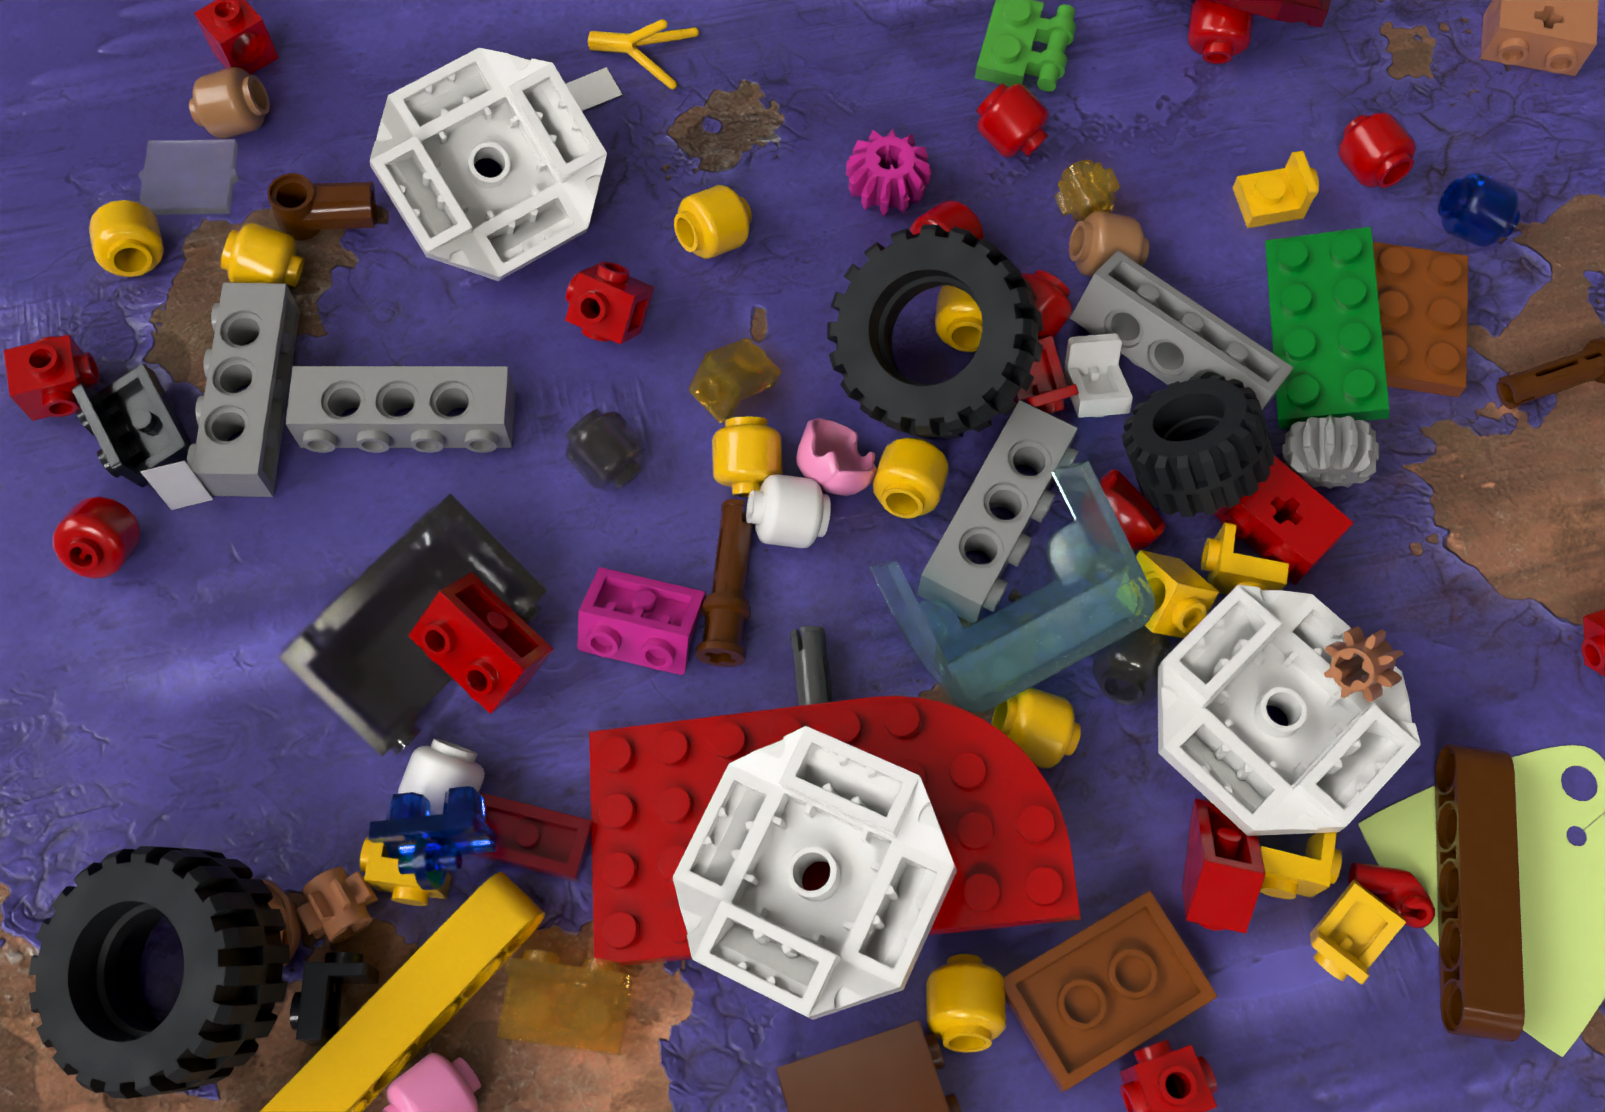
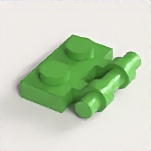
[975,0,1076,92]

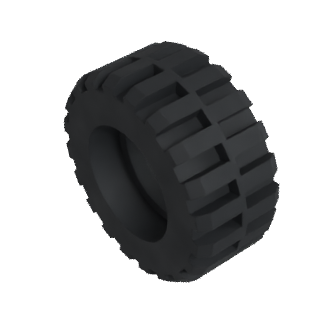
[827,225,1043,440]
[29,846,290,1099]

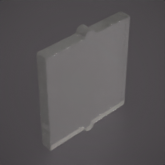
[138,139,239,215]

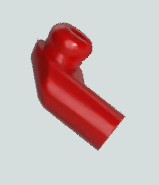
[1348,862,1435,928]

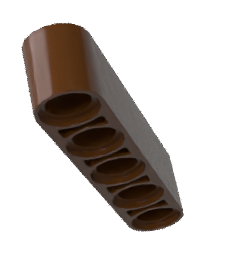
[1435,744,1525,1042]

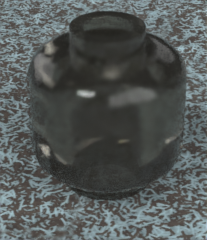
[565,409,645,490]
[1092,621,1173,705]

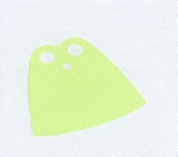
[1358,745,1605,1057]

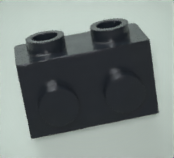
[72,364,192,488]

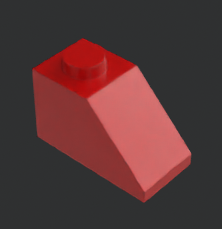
[1182,798,1266,934]

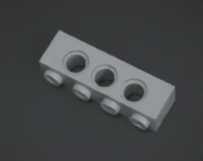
[1070,251,1294,412]
[187,283,300,497]
[286,366,516,453]
[917,400,1079,624]

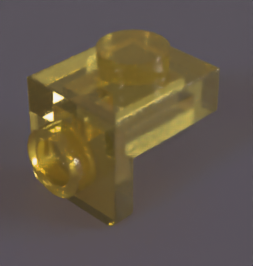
[689,337,782,423]

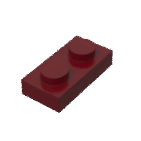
[461,792,593,882]

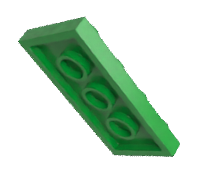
[1265,227,1389,429]

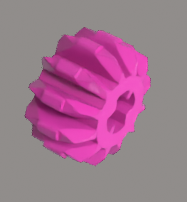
[846,128,931,217]

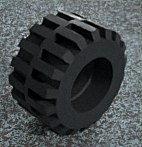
[1122,375,1274,517]

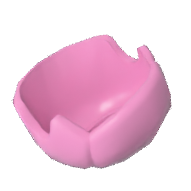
[796,418,877,496]

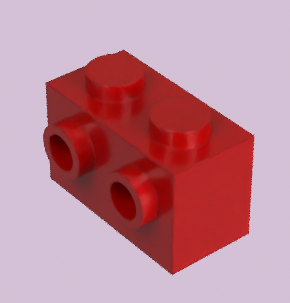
[408,572,554,714]

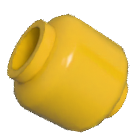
[674,185,752,259]
[89,200,164,277]
[221,223,304,287]
[935,285,983,352]
[712,416,783,497]
[873,437,949,519]
[991,686,1081,768]
[926,954,1007,1053]

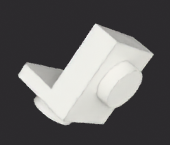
[1063,333,1133,418]

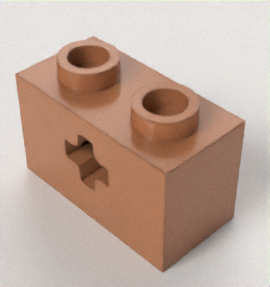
[1480,0,1599,76]

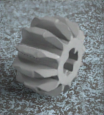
[1282,415,1379,489]

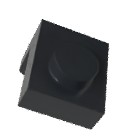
[290,952,379,1046]

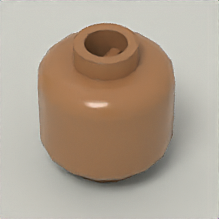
[189,67,270,139]
[1069,211,1149,277]

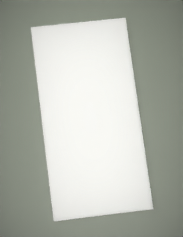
[566,67,622,111]
[140,461,213,510]

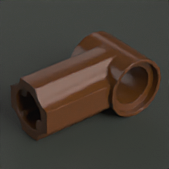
[267,173,377,241]

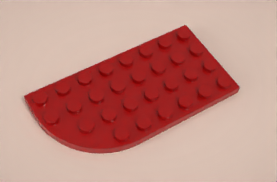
[589,695,1081,968]

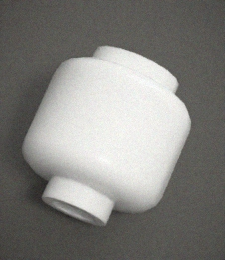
[746,474,831,548]
[398,738,485,830]

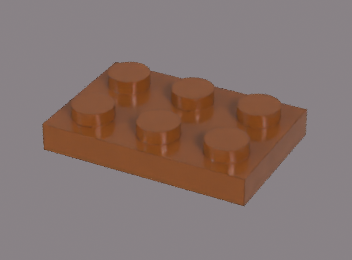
[1373,242,1468,397]
[1003,890,1218,1093]

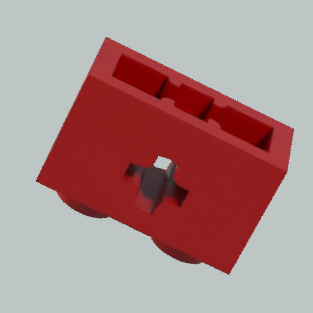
[1214,456,1354,585]

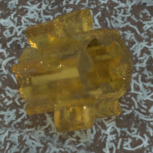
[1054,160,1121,221]

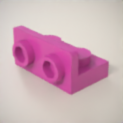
[577,567,706,675]

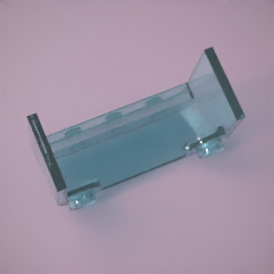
[869,461,1155,712]

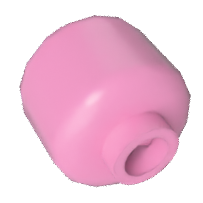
[382,1053,481,1112]

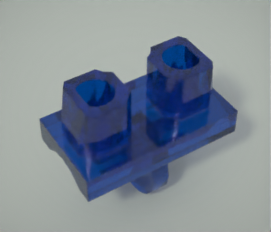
[368,786,497,890]

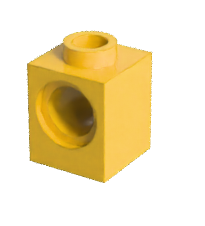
[1115,550,1219,638]

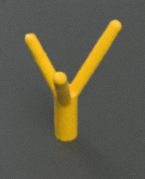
[588,19,699,90]

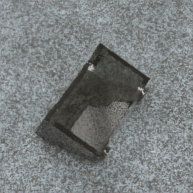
[275,493,547,756]

